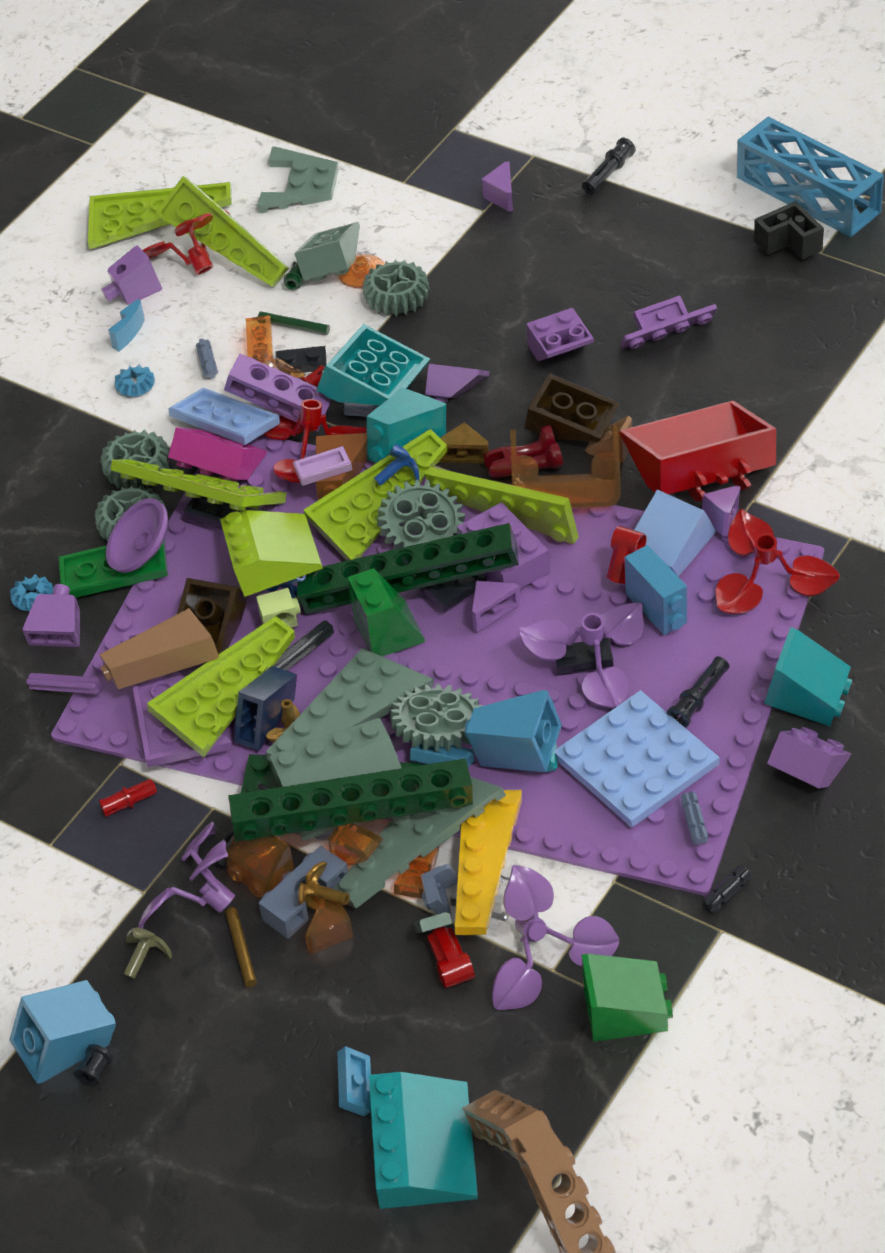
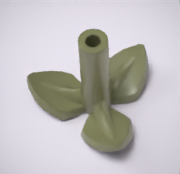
[124,927,172,979]

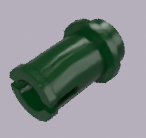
[283,261,303,290]

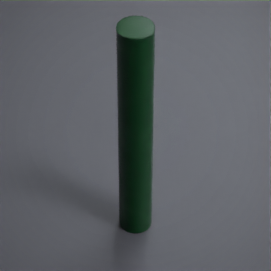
[258,311,330,335]

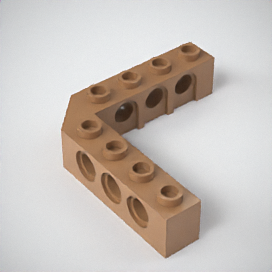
[462,1090,616,1253]

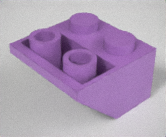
[526,308,594,361]
[767,727,851,788]

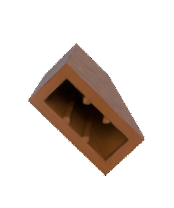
[315,433,368,500]

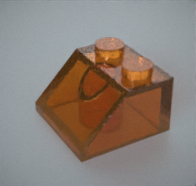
[226,836,294,898]

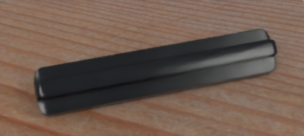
[274,620,334,671]

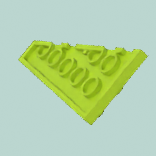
[88,182,232,249]
[303,429,447,561]
[111,459,287,510]
[147,616,295,757]

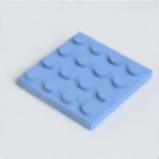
[555,690,720,828]

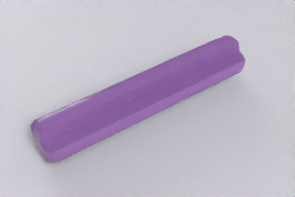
[26,673,103,694]

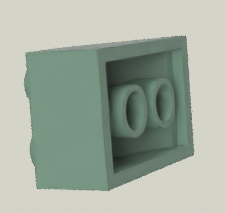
[294,222,360,282]

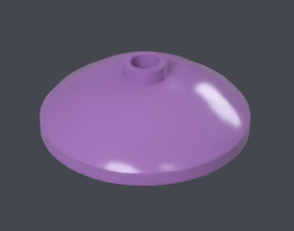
[106,498,168,573]

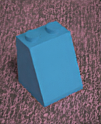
[465,690,562,773]
[9,980,116,1084]

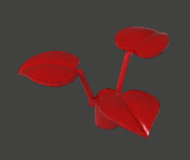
[142,210,231,275]
[263,399,367,483]
[715,509,840,614]

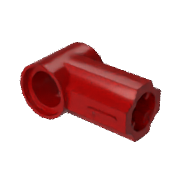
[606,526,647,584]
[428,926,475,989]

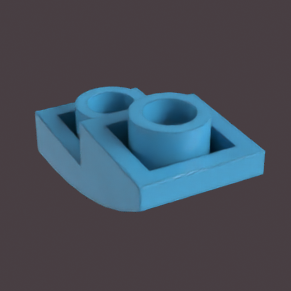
[108,299,145,352]

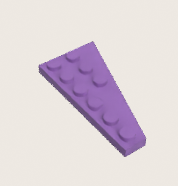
[123,628,232,767]

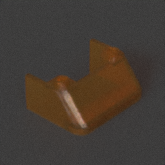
[510,425,621,508]

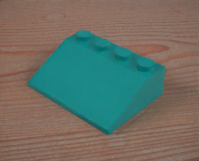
[316,324,430,405]
[369,1072,478,1209]

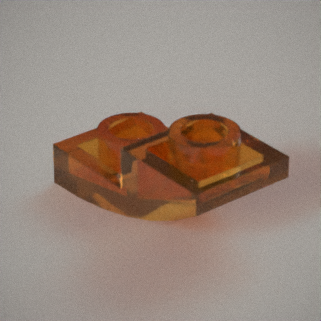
[394,846,439,899]

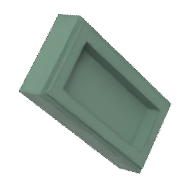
[413,912,452,934]

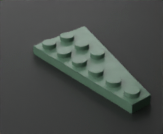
[266,648,434,761]
[334,777,506,908]

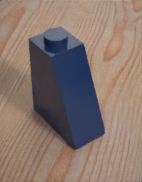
[234,666,297,751]

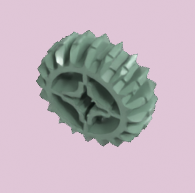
[362,259,429,317]
[101,429,172,489]
[95,484,166,541]

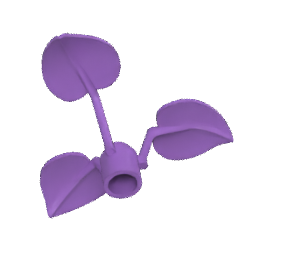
[519,603,644,709]
[138,822,235,928]
[492,865,619,1010]

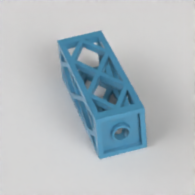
[737,116,884,237]

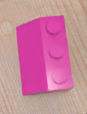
[168,427,267,482]

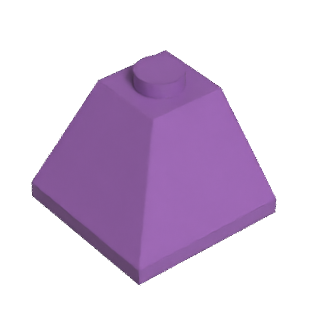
[425,364,489,402]

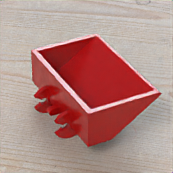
[619,401,776,502]

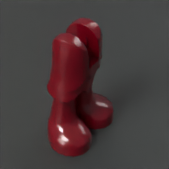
[483,425,563,479]

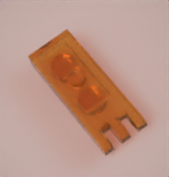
[246,316,274,364]

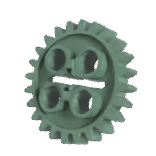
[377,480,465,550]
[391,684,483,752]

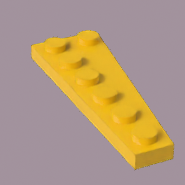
[455,790,522,935]

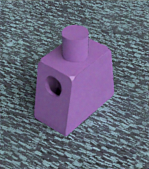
[101,245,163,305]
[23,584,80,647]

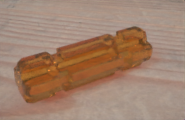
[258,352,306,379]

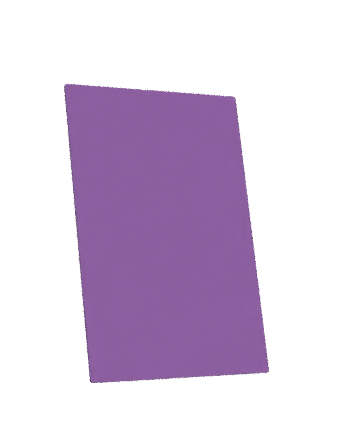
[51,435,824,896]

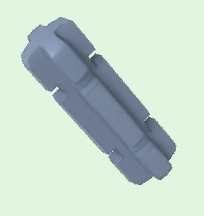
[196,338,218,379]
[681,791,708,845]

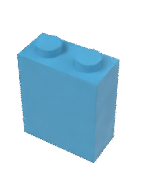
[625,545,687,635]

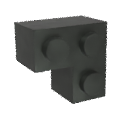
[754,201,824,260]

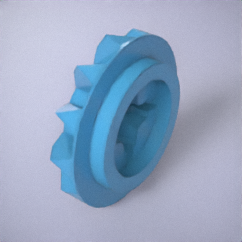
[114,364,155,397]
[10,574,53,611]

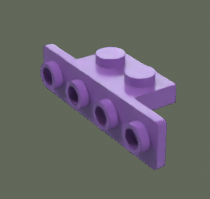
[620,296,717,349]

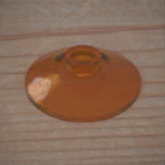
[338,254,385,289]

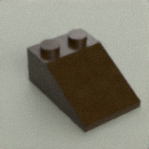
[525,373,620,442]
[177,578,248,665]

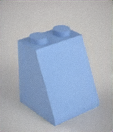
[634,490,716,577]

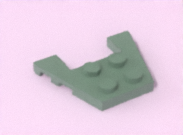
[258,146,339,213]

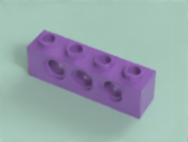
[224,354,332,431]

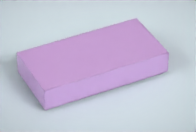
[293,446,352,486]

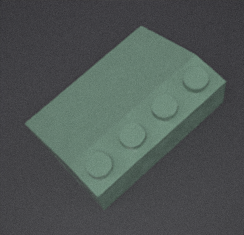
[269,717,402,841]

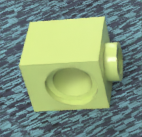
[256,588,301,627]

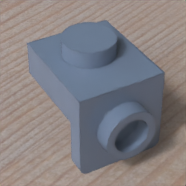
[421,864,458,915]

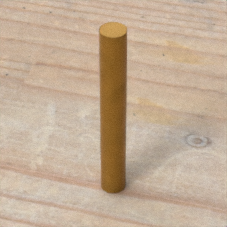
[225,907,257,987]

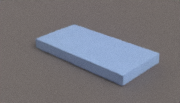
[168,387,280,445]

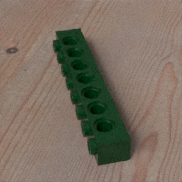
[297,523,519,614]
[228,758,473,842]

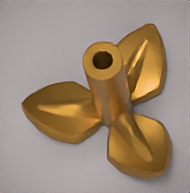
[266,699,300,743]
[298,861,350,911]

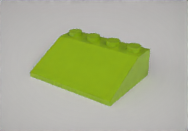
[220,510,323,597]

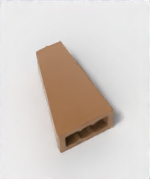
[99,608,219,689]

